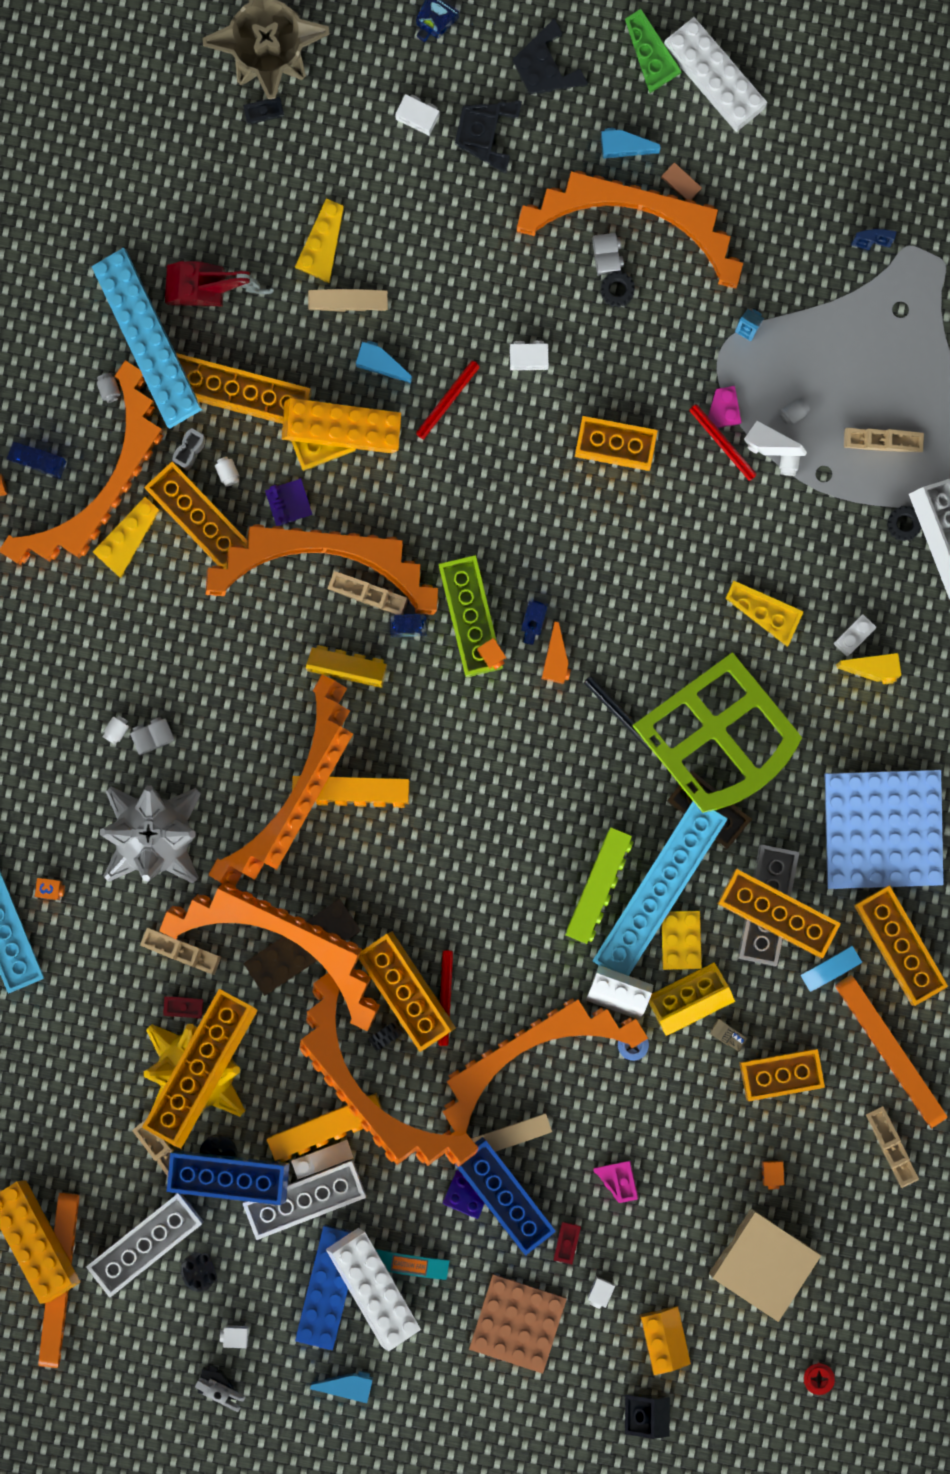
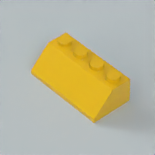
[306,645,387,688]
[649,962,735,1036]

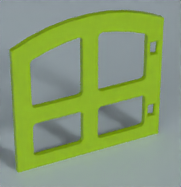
[633,652,802,813]

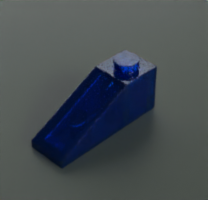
[7,442,67,479]

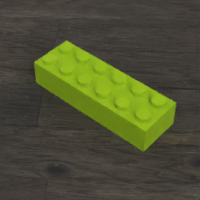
[438,555,503,678]
[565,827,634,944]

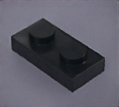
[243,97,285,125]

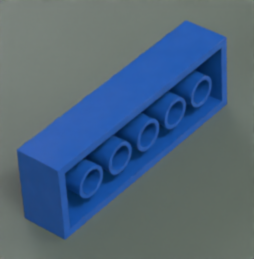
[455,1137,556,1256]
[167,1150,290,1205]
[295,1224,353,1351]

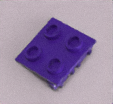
[265,479,313,526]
[442,1170,485,1219]

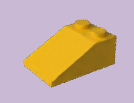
[836,653,901,685]

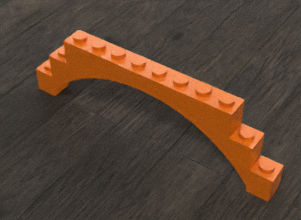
[517,171,743,289]
[0,360,164,566]
[205,524,438,615]
[209,675,353,886]
[159,883,380,1031]
[300,973,478,1167]
[442,998,648,1155]

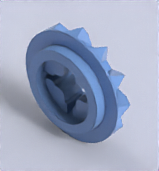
[618,1039,649,1061]

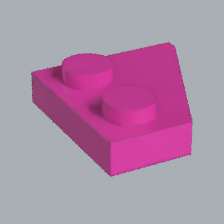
[705,386,742,431]
[593,1161,639,1203]

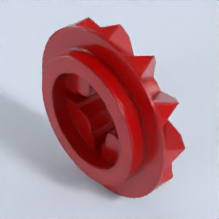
[803,1363,835,1395]

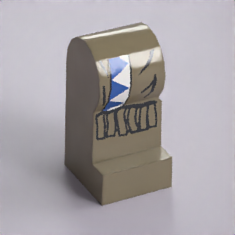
[709,1019,747,1052]

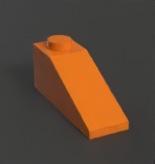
[541,622,571,684]

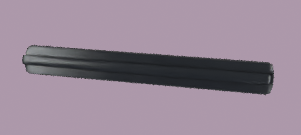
[584,676,655,750]

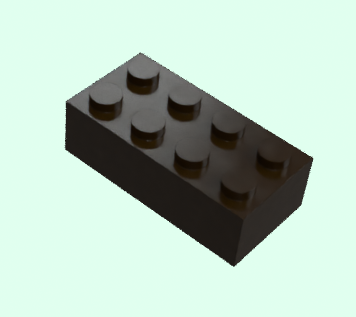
[666,771,752,850]

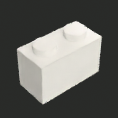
[395,94,440,136]
[510,341,548,370]
[833,614,877,657]

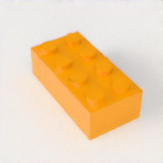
[575,416,658,471]
[739,1049,825,1101]

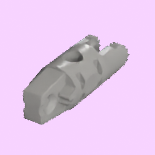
[195,1377,246,1412]

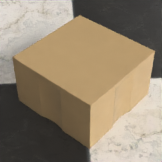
[709,1208,821,1322]

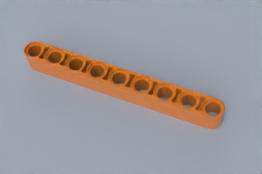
[835,974,948,1129]
[38,1193,79,1368]

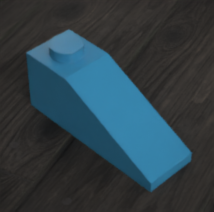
[601,128,660,159]
[735,309,764,341]
[356,341,412,383]
[310,1371,373,1403]

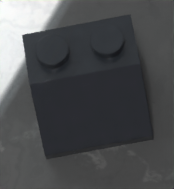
[625,1394,670,1439]

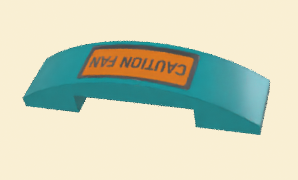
[375,1249,450,1280]

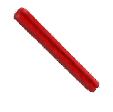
[416,360,479,439]
[689,404,756,481]
[438,950,453,1046]

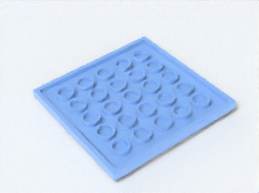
[825,770,943,889]

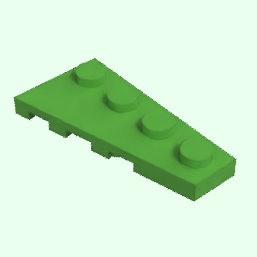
[625,9,681,93]

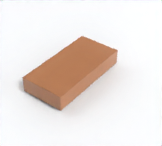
[661,163,702,200]

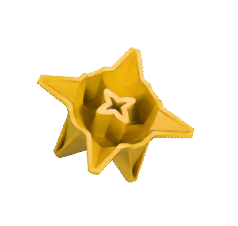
[144,1024,245,1117]

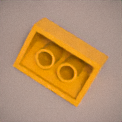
[640,1306,691,1375]

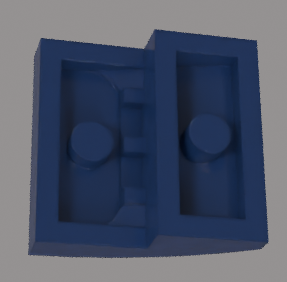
[851,229,896,250]

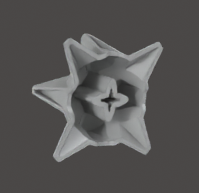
[100,785,201,883]

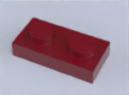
[163,996,204,1019]
[553,1222,581,1265]

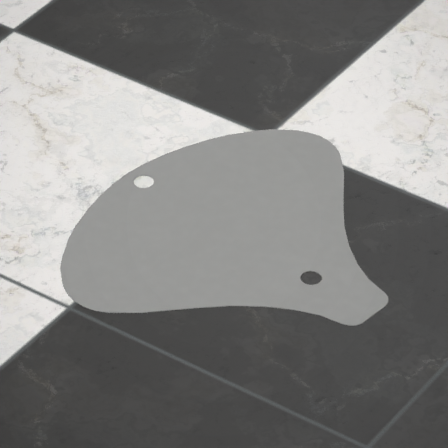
[717,246,950,508]

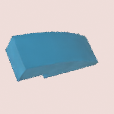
[800,946,862,992]

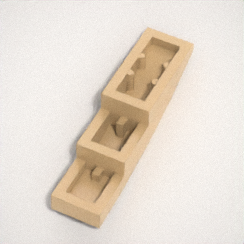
[308,289,388,312]
[844,428,924,452]
[328,571,409,617]
[140,928,221,975]
[866,1107,919,1188]
[472,1114,552,1152]
[132,1120,174,1176]

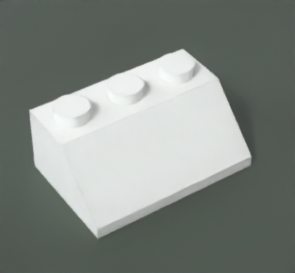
[586,965,653,1020]

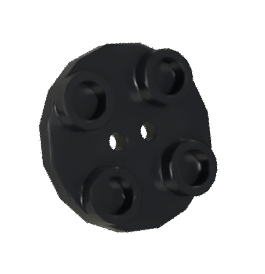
[200,1134,238,1157]
[181,1253,217,1292]

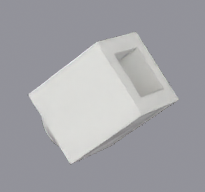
[587,1276,615,1309]
[220,1325,249,1348]

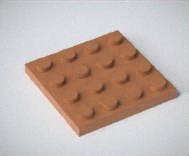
[469,1274,567,1374]

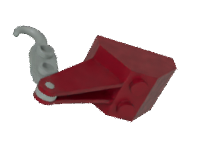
[165,261,274,306]

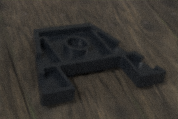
[512,19,588,95]
[455,100,522,174]

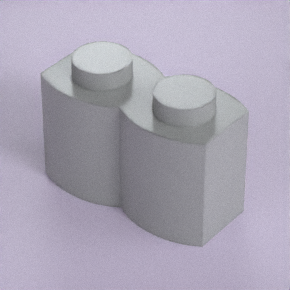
[592,233,624,276]
[172,428,206,471]
[130,717,175,755]

